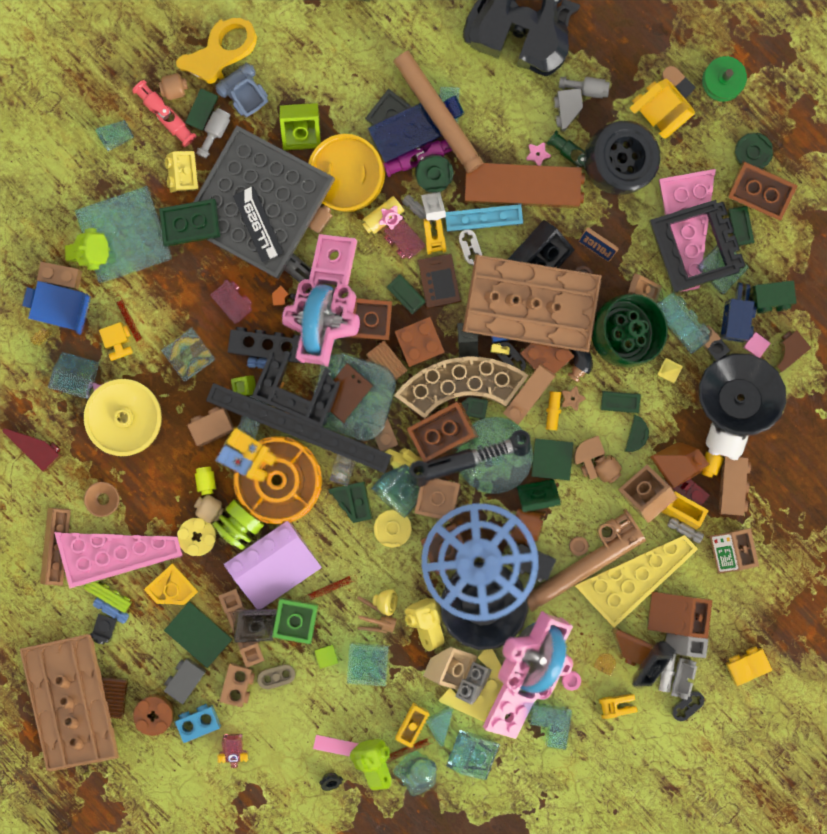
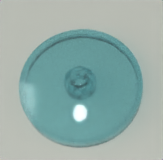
[456,417,533,494]

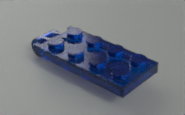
[368,95,465,164]

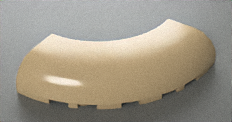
[394,357,529,419]

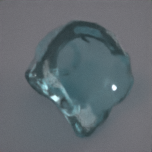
[393,751,437,797]

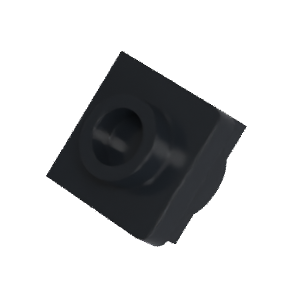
[90,614,117,645]

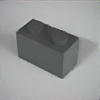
[164,658,207,704]

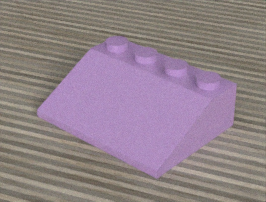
[224,521,322,611]

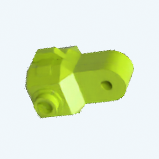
[65,228,110,270]
[350,739,391,791]

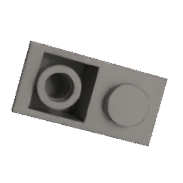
[554,88,583,132]
[666,633,708,658]

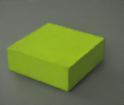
[314,644,339,669]

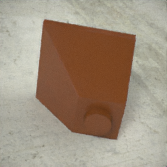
[651,442,710,489]
[612,628,653,666]

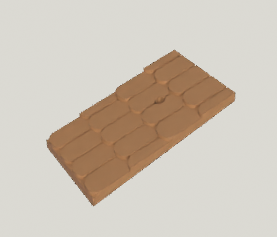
[462,255,601,352]
[20,634,119,772]

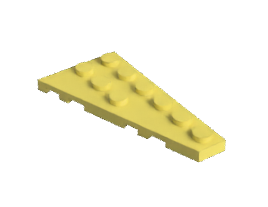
[575,535,698,628]

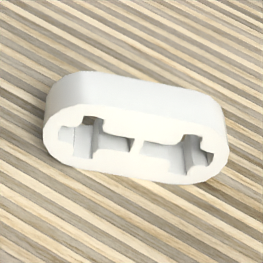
[459,229,482,266]

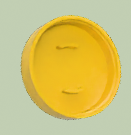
[308,134,385,212]

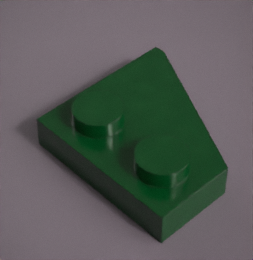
[328,481,373,523]

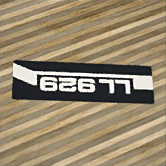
[233,186,283,262]

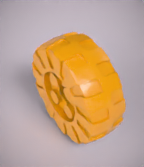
[233,436,322,525]

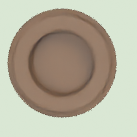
[569,536,589,556]

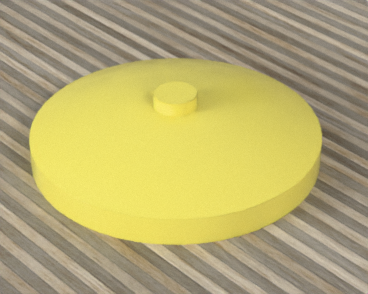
[84,379,162,456]

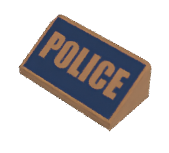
[578,227,619,262]

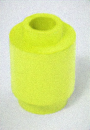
[195,467,216,495]

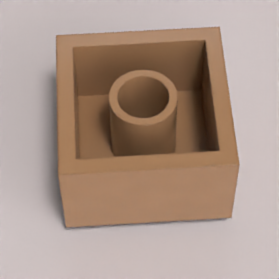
[188,407,235,446]
[618,465,677,523]

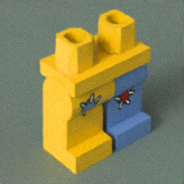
[216,428,277,482]

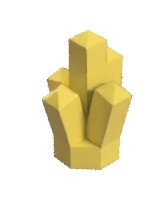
[385,448,423,475]

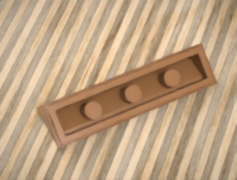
[40,507,71,586]

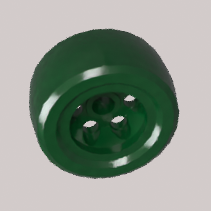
[591,294,668,368]

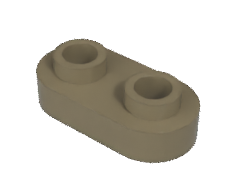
[257,664,296,689]

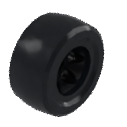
[584,121,661,195]

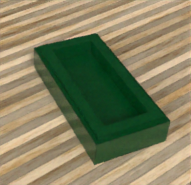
[185,88,219,131]
[728,206,755,246]
[387,274,427,315]
[601,391,641,414]

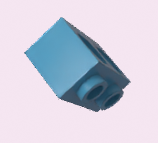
[175,704,221,743]

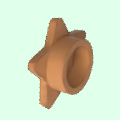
[562,386,586,411]

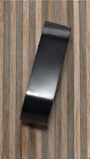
[496,342,526,371]
[671,691,705,721]

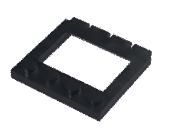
[649,200,746,293]

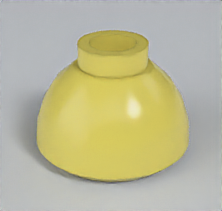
[373,589,398,616]

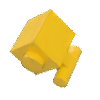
[99,322,133,361]

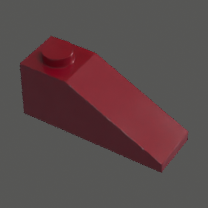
[2,428,62,472]

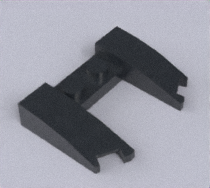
[252,351,340,427]

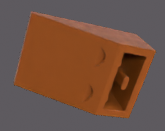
[647,592,713,639]

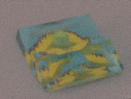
[161,327,215,382]

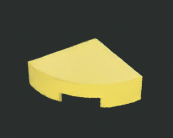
[490,344,510,355]

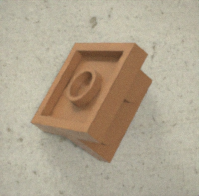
[414,479,461,522]

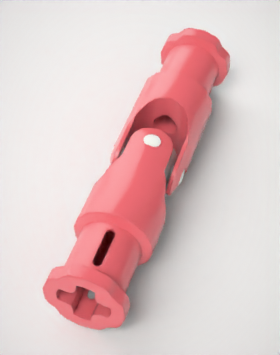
[132,80,196,147]

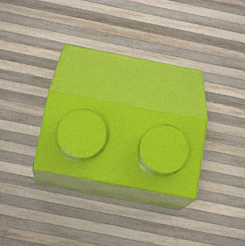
[280,103,321,150]

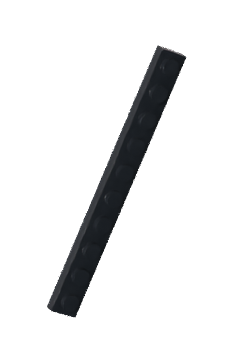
[206,383,392,473]

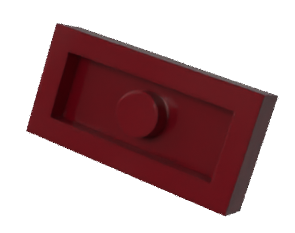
[668,479,710,506]

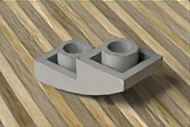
[455,662,492,705]

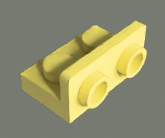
[165,151,198,193]

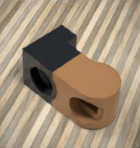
[661,66,696,99]
[695,325,730,362]

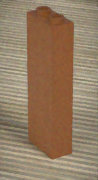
[464,163,585,208]

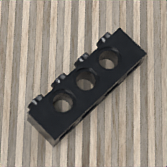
[228,327,305,364]

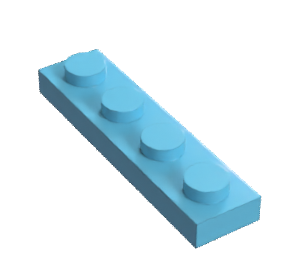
[445,204,523,232]

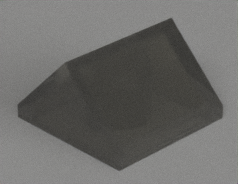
[233,609,277,642]

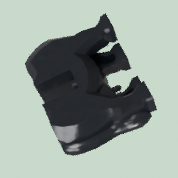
[463,0,580,77]

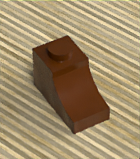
[774,330,811,373]

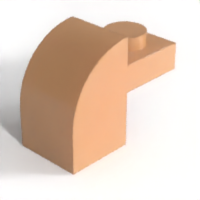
[574,436,605,480]

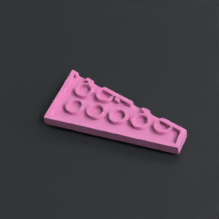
[659,169,716,292]
[54,532,183,589]

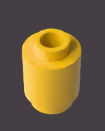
[701,452,724,478]

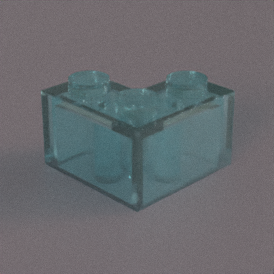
[529,703,572,750]

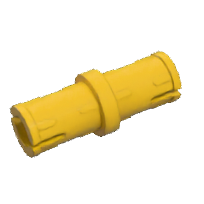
[545,391,562,430]

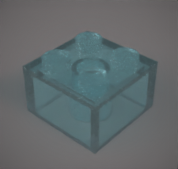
[347,642,389,686]

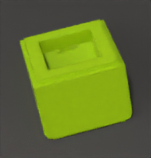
[231,376,256,396]

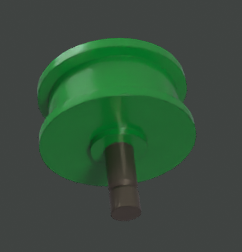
[702,56,747,102]

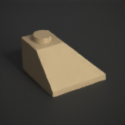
[423,647,478,690]

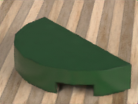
[624,415,649,452]

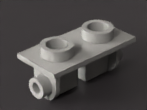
[671,658,698,700]

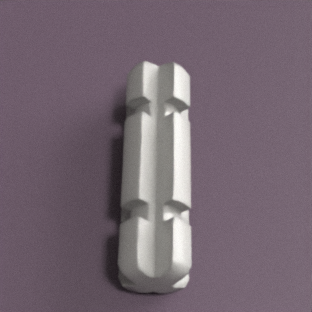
[402,195,434,224]
[667,517,704,543]

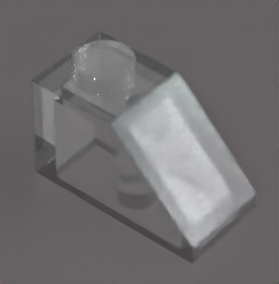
[330,455,356,486]

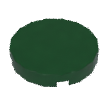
[734,133,773,169]
[415,154,454,193]

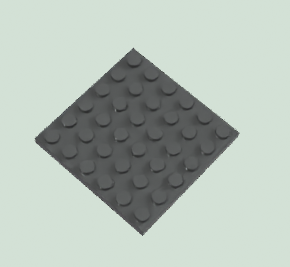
[194,126,335,279]

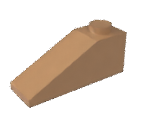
[503,364,556,425]

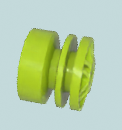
[212,499,264,550]

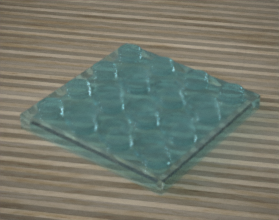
[75,186,172,283]

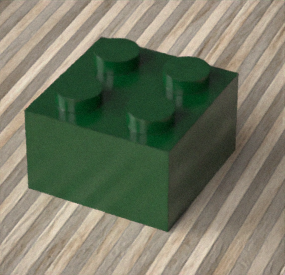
[749,280,797,314]

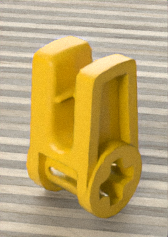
[423,218,447,255]
[598,694,638,719]

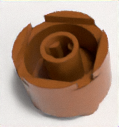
[510,508,546,548]
[133,694,175,736]

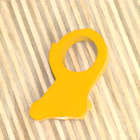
[176,18,257,84]

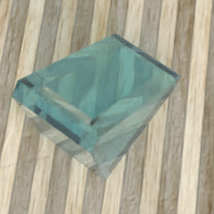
[95,120,134,152]
[426,706,453,746]

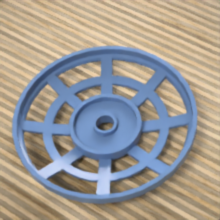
[422,504,538,621]

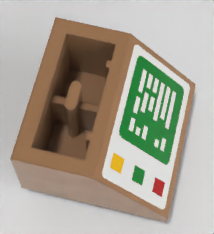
[710,528,759,574]

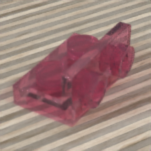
[384,219,426,261]
[211,279,253,325]

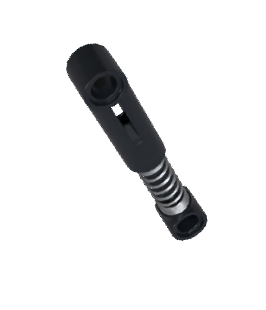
[409,430,531,487]

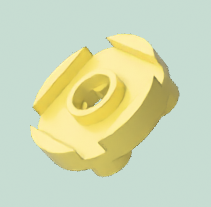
[177,518,216,556]

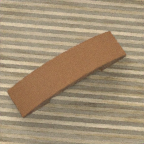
[218,589,265,668]

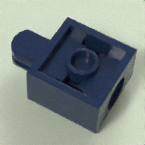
[720,282,756,343]

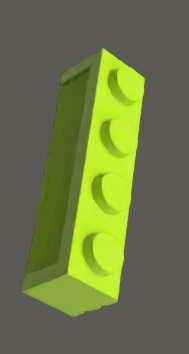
[83,580,132,613]

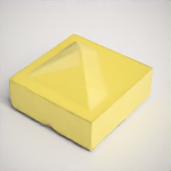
[657,358,683,384]

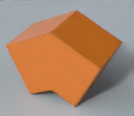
[272,286,289,306]

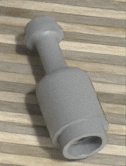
[559,76,610,99]
[196,108,230,159]

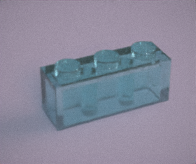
[658,292,710,354]

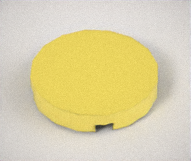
[374,509,412,548]

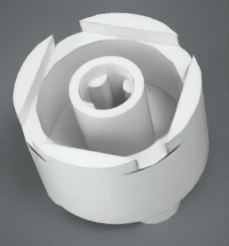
[706,422,749,460]

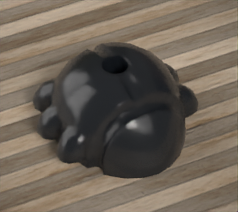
[319,772,343,791]

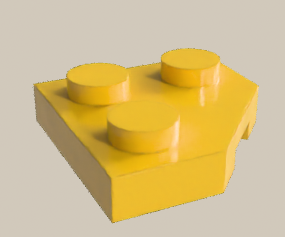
[144,563,199,605]

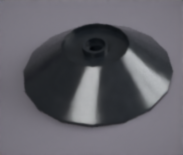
[699,353,787,435]
[440,562,528,650]

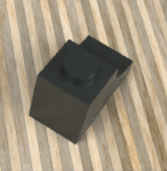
[457,323,479,358]

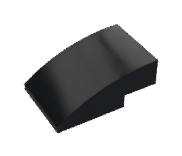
[632,641,676,687]

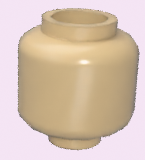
[194,495,224,523]

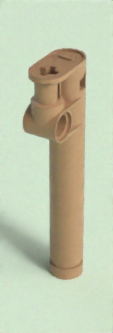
[393,51,484,173]
[527,509,646,612]

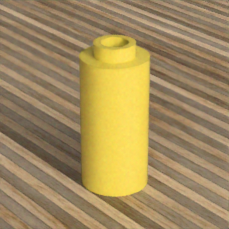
[362,196,404,234]

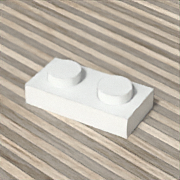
[421,192,446,221]

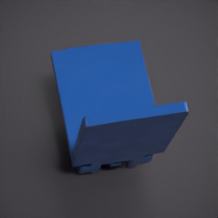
[22,281,90,334]

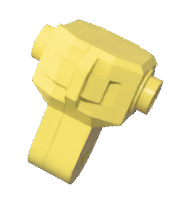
[405,598,445,651]

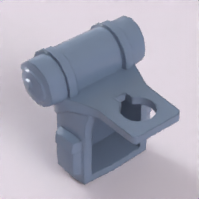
[215,62,268,118]

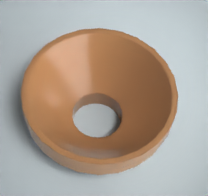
[84,482,120,517]

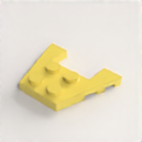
[438,649,503,722]

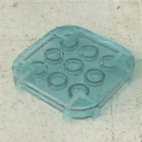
[314,354,396,441]

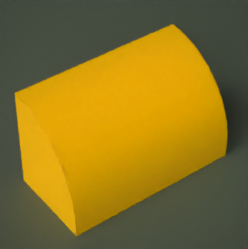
[662,492,709,530]

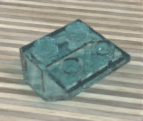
[48,352,99,399]

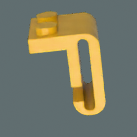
[630,78,695,139]

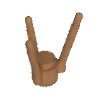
[357,596,397,634]

